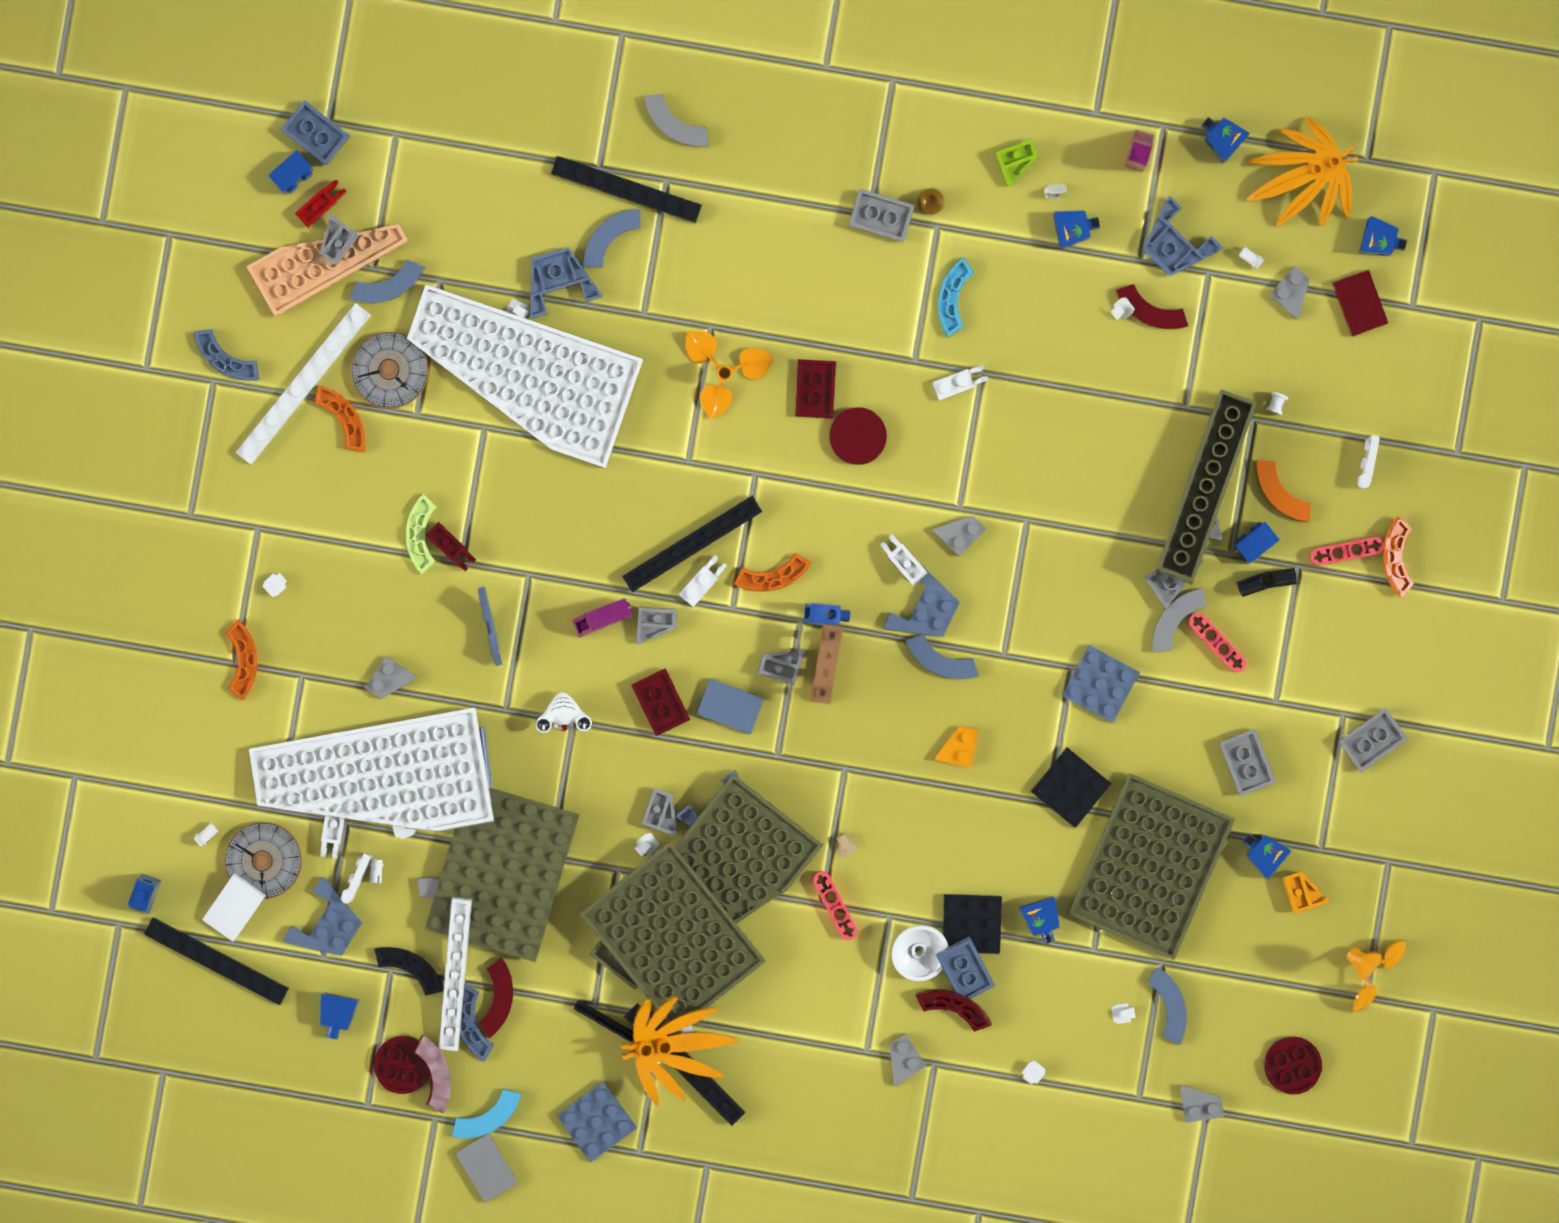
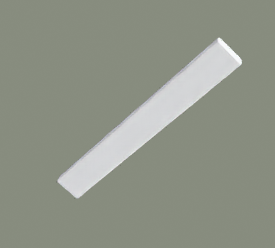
[439,897,472,1051]

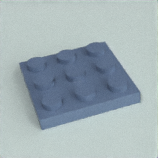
[1062,645,1140,723]
[557,1081,638,1162]

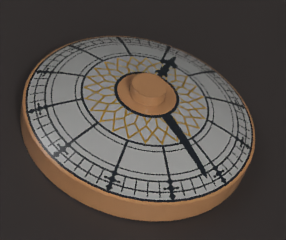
[351,332,429,409]
[225,822,302,899]

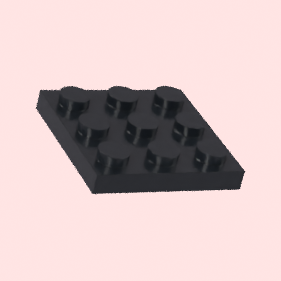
[1030,747,1112,828]
[943,894,1002,954]

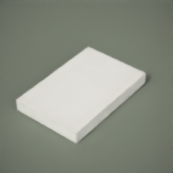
[202,873,266,942]

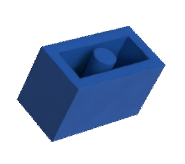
[268,150,314,195]
[1233,522,1280,564]

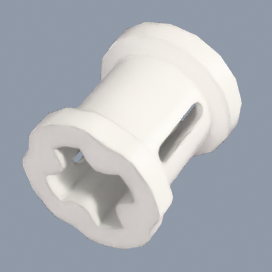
[1266,391,1289,415]

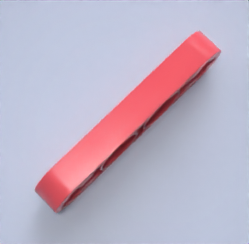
[1310,537,1384,566]
[1188,613,1246,672]
[813,871,857,940]

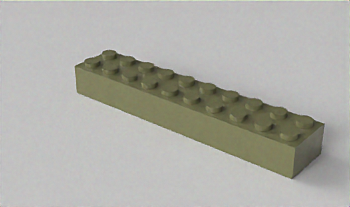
[1155,389,1257,585]

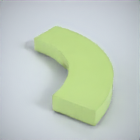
[406,493,437,575]

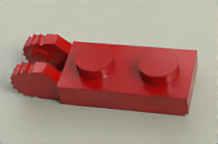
[295,180,347,228]

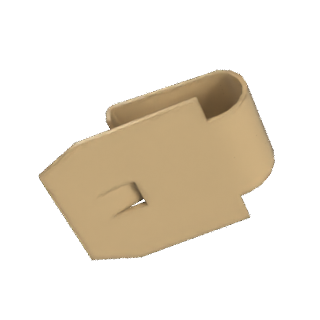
[834,833,856,858]

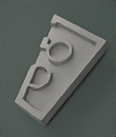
[1144,559,1203,609]

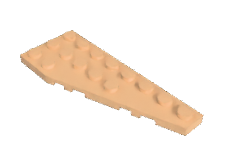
[247,224,409,317]

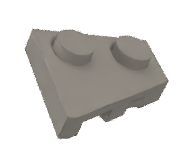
[1269,266,1309,320]

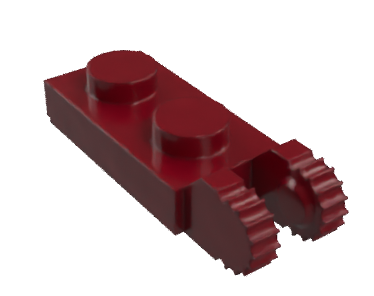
[425,522,476,571]

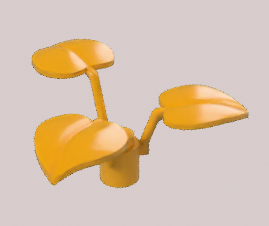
[685,331,774,419]
[1347,940,1406,1013]

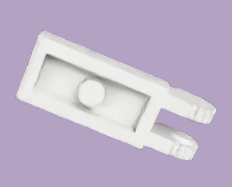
[932,365,989,401]
[1357,435,1380,489]
[880,534,928,585]
[679,555,727,607]
[320,816,345,859]
[341,852,373,904]

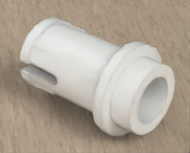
[1238,246,1264,269]
[194,823,219,846]
[369,859,384,883]

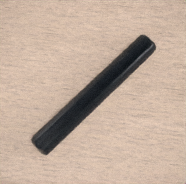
[574,1000,634,1043]

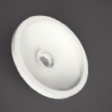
[891,925,948,981]

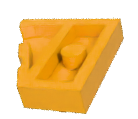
[934,726,978,768]
[1282,871,1330,914]

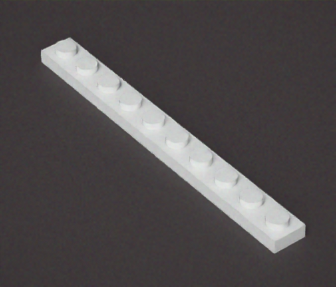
[236,303,371,465]

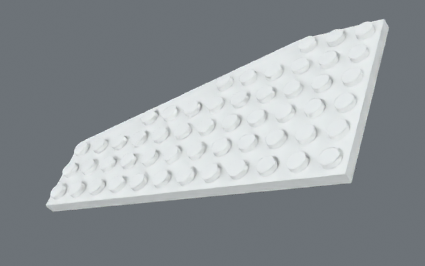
[407,285,643,468]
[249,708,494,832]

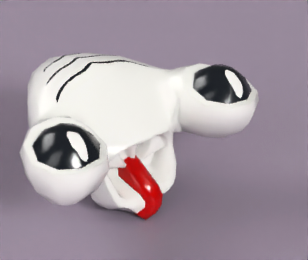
[535,691,592,733]

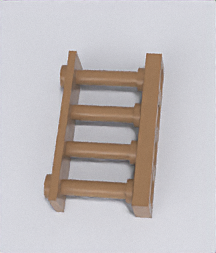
[811,624,843,704]

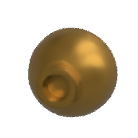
[918,188,944,215]

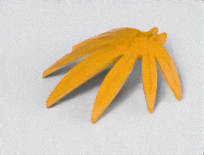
[1246,117,1358,227]
[620,996,739,1106]

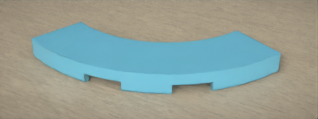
[938,257,974,337]
[452,1089,522,1138]

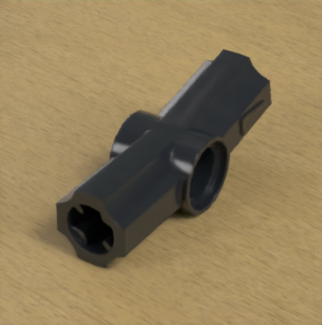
[1237,568,1297,597]

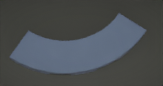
[583,209,641,268]
[350,260,425,304]
[194,329,260,381]
[478,586,503,666]
[906,634,979,679]
[1148,966,1187,1045]
[460,984,494,1062]

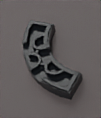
[374,947,444,996]

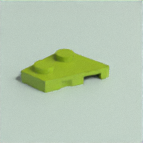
[995,139,1038,187]

